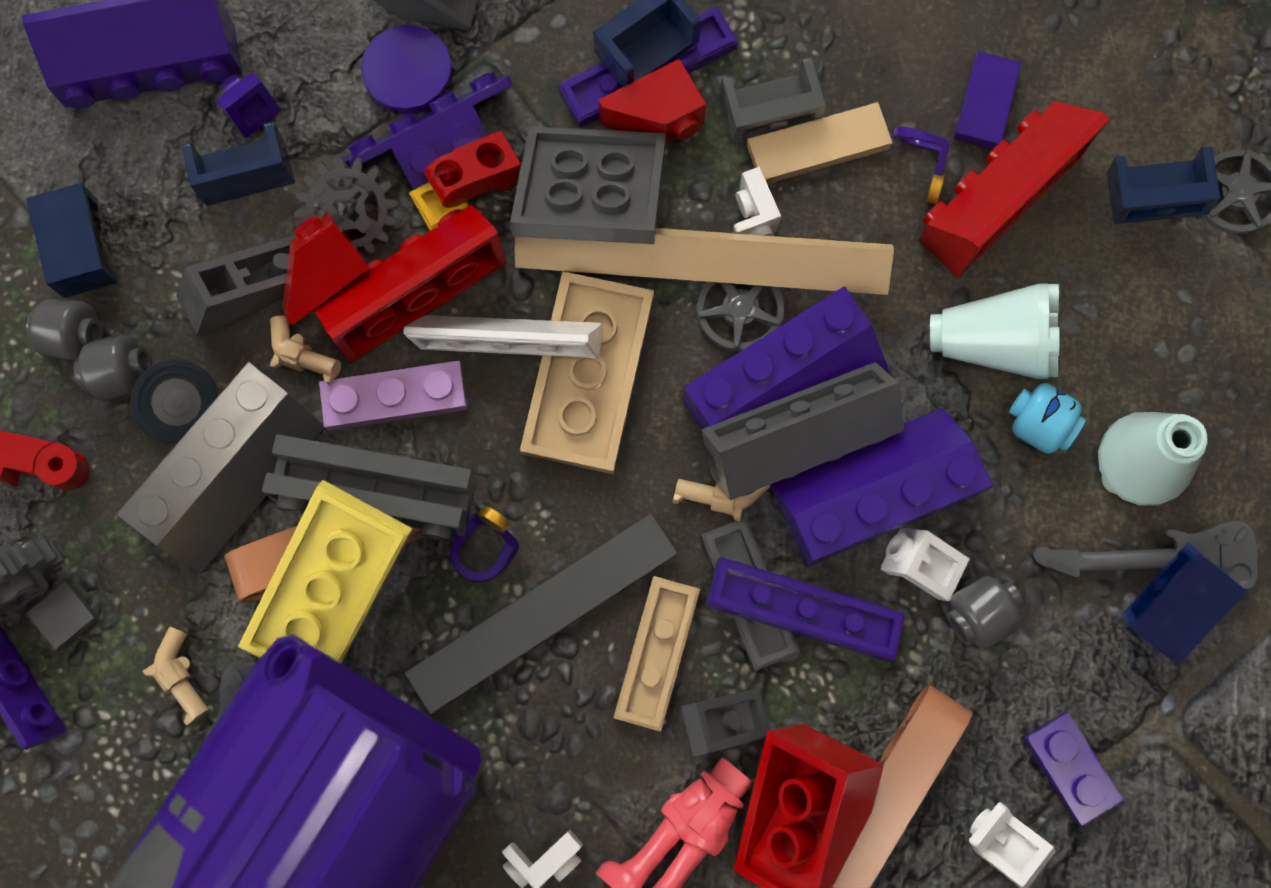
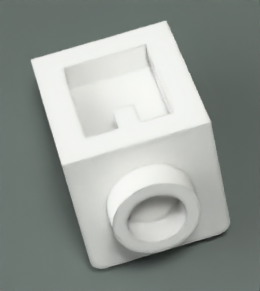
[732,167,781,236]
[881,528,970,601]

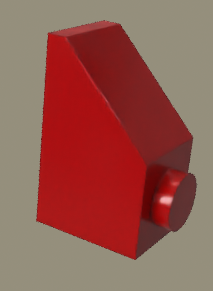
[598,59,706,142]
[282,213,369,325]

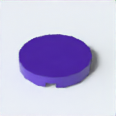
[361,25,453,115]

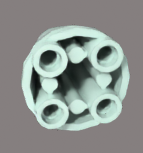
[930,283,1059,379]
[1098,412,1207,506]

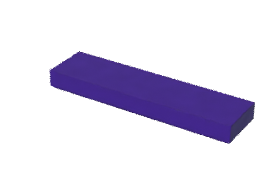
[558,5,738,128]
[705,557,905,662]

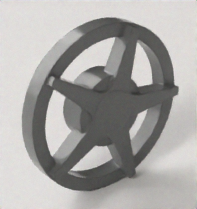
[1202,150,1271,234]
[697,282,784,352]

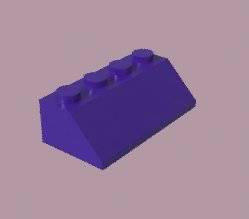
[22,0,242,108]
[682,286,891,429]
[770,408,994,568]

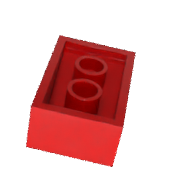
[733,724,884,888]

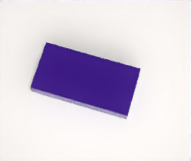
[953,51,1021,149]

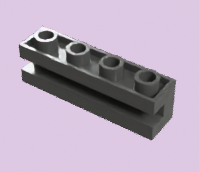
[701,362,905,500]
[262,434,477,541]

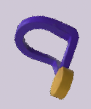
[892,127,949,204]
[451,505,519,583]

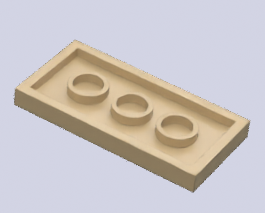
[520,271,654,475]

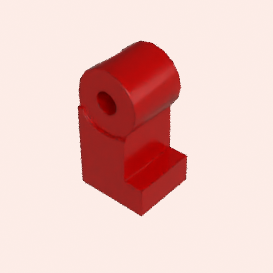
[424,131,521,208]
[0,431,90,491]

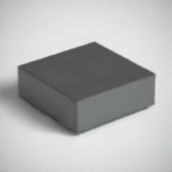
[26,581,100,651]

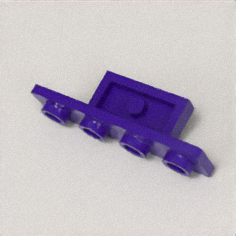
[343,71,513,190]
[0,626,65,750]

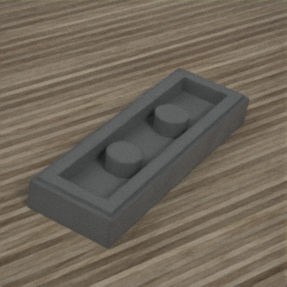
[700,517,800,671]

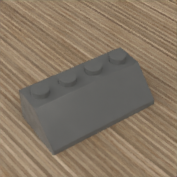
[116,361,324,574]

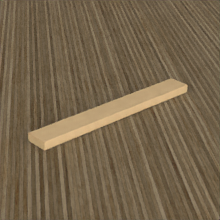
[515,228,894,295]

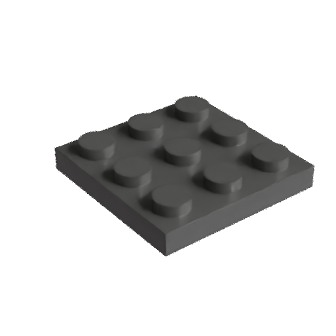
[510,126,666,244]

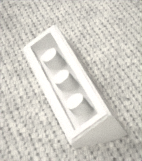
[403,315,603,358]

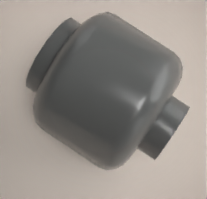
[26,297,103,361]
[74,335,152,400]
[947,575,1024,649]

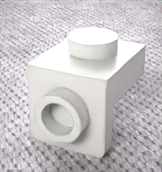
[969,802,1056,888]
[502,830,583,888]

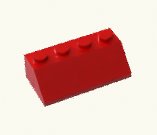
[918,101,1110,278]
[314,205,507,364]

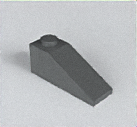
[176,235,296,335]

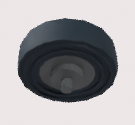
[130,359,219,445]

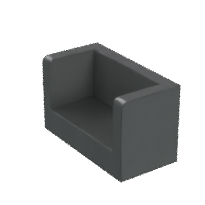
[720,58,826,146]

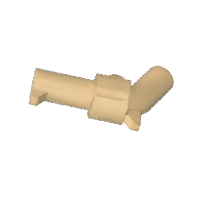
[270,316,341,384]
[673,479,771,522]
[143,627,209,726]

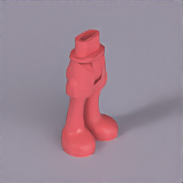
[595,757,753,888]

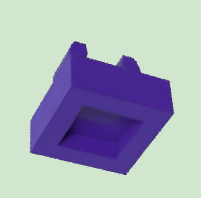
[216,72,281,138]

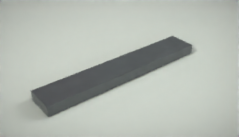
[405,514,678,715]

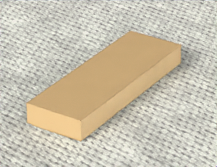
[747,102,892,184]
[613,576,700,732]

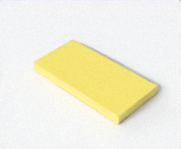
[238,480,413,663]

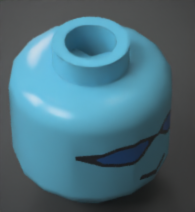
[1009,383,1086,454]

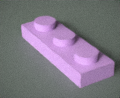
[319,361,468,431]

